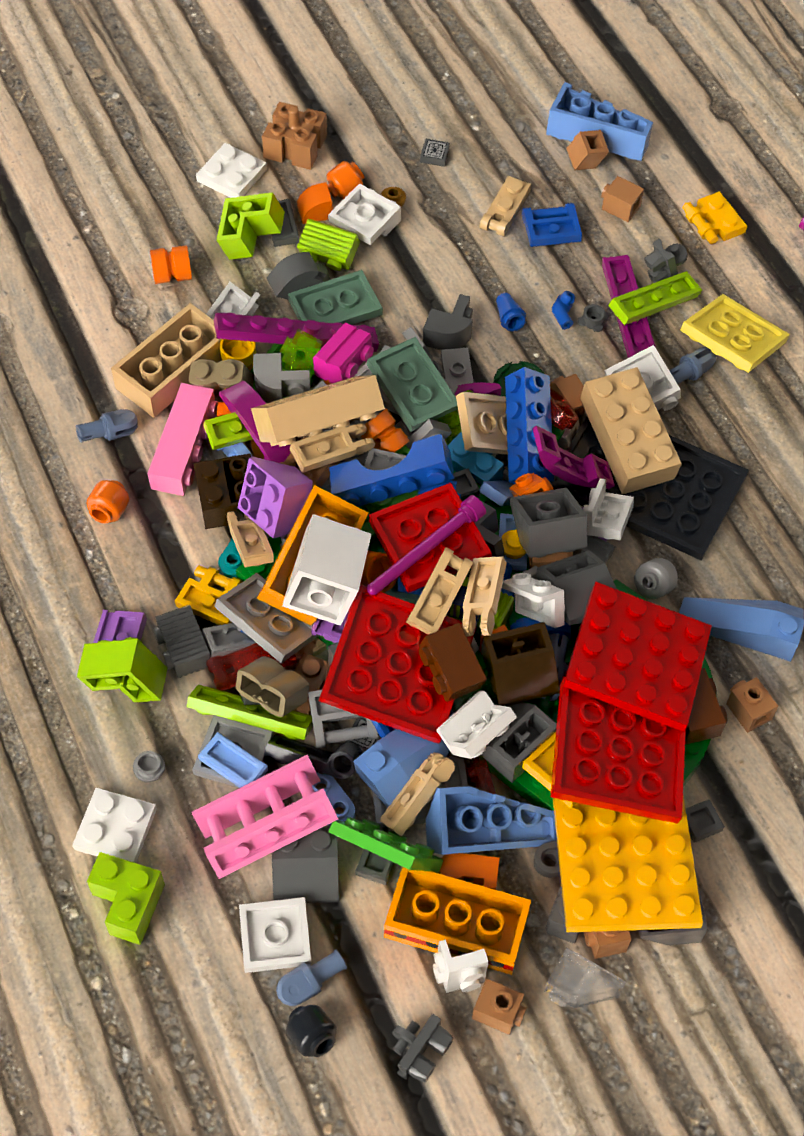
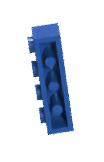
[505,367,554,484]

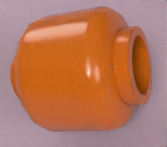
[326,161,365,199]
[86,480,130,523]

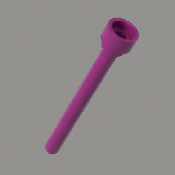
[367,495,486,595]

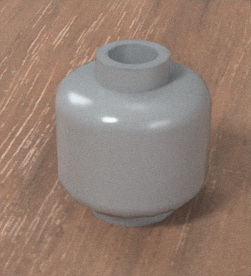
[634,558,678,599]

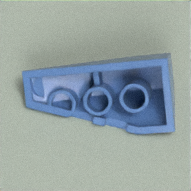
[679,597,804,662]
[353,698,463,808]
[426,786,557,855]

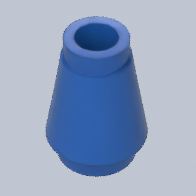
[496,293,526,331]

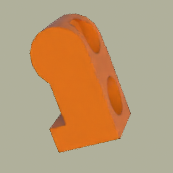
[438,853,500,890]

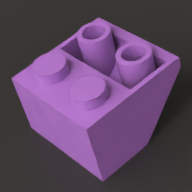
[238,457,313,538]

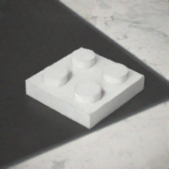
[196,143,267,198]
[72,788,157,863]
[239,897,312,973]

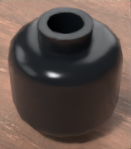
[286,1005,337,1057]

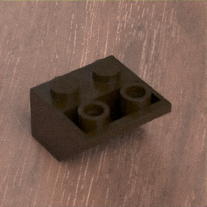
[193,454,251,529]
[481,622,560,706]

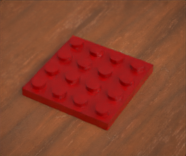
[563,582,712,732]
[318,585,476,744]
[550,677,686,824]

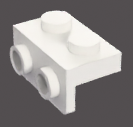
[206,281,260,320]
[583,478,634,540]
[502,573,565,628]
[437,691,517,759]
[433,940,488,993]

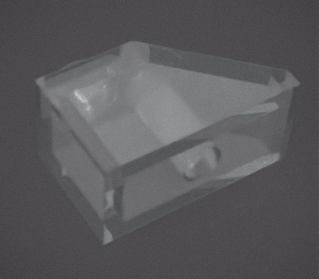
[544,948,626,1008]

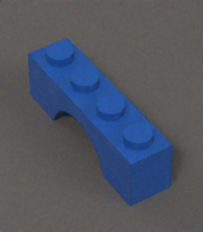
[329,434,454,507]

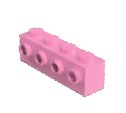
[147,383,218,496]

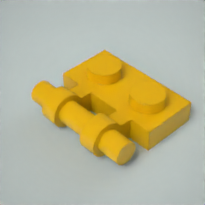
[682,191,747,244]
[175,565,243,625]

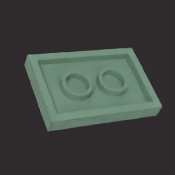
[288,270,383,325]
[366,337,458,432]

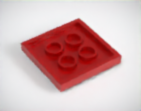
[369,482,492,593]

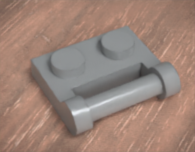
[308,690,379,748]

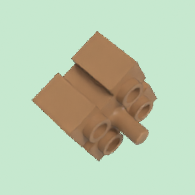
[262,101,327,170]

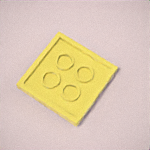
[680,294,790,373]

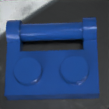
[522,203,582,247]

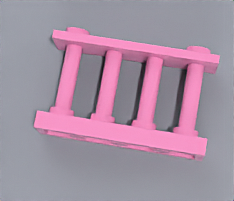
[192,755,338,879]

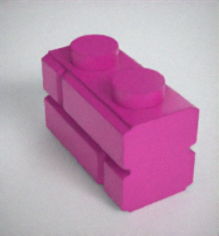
[313,323,374,383]

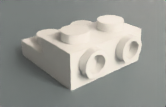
[328,183,401,245]
[604,345,681,411]

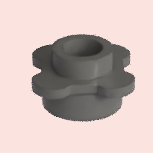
[578,304,609,332]

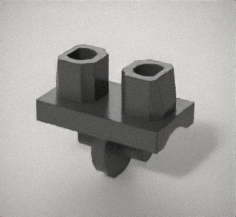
[644,238,688,283]
[392,1014,453,1083]

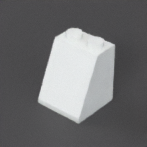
[282,514,371,626]

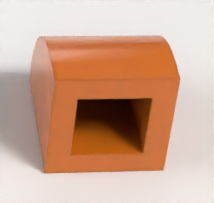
[297,182,332,224]

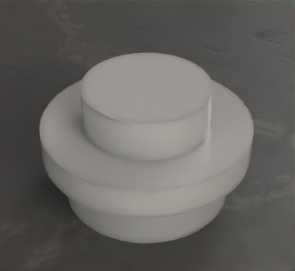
[133,751,165,782]

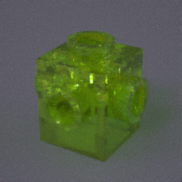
[280,328,323,371]

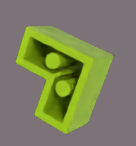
[216,192,285,260]
[77,637,168,703]
[87,852,165,945]

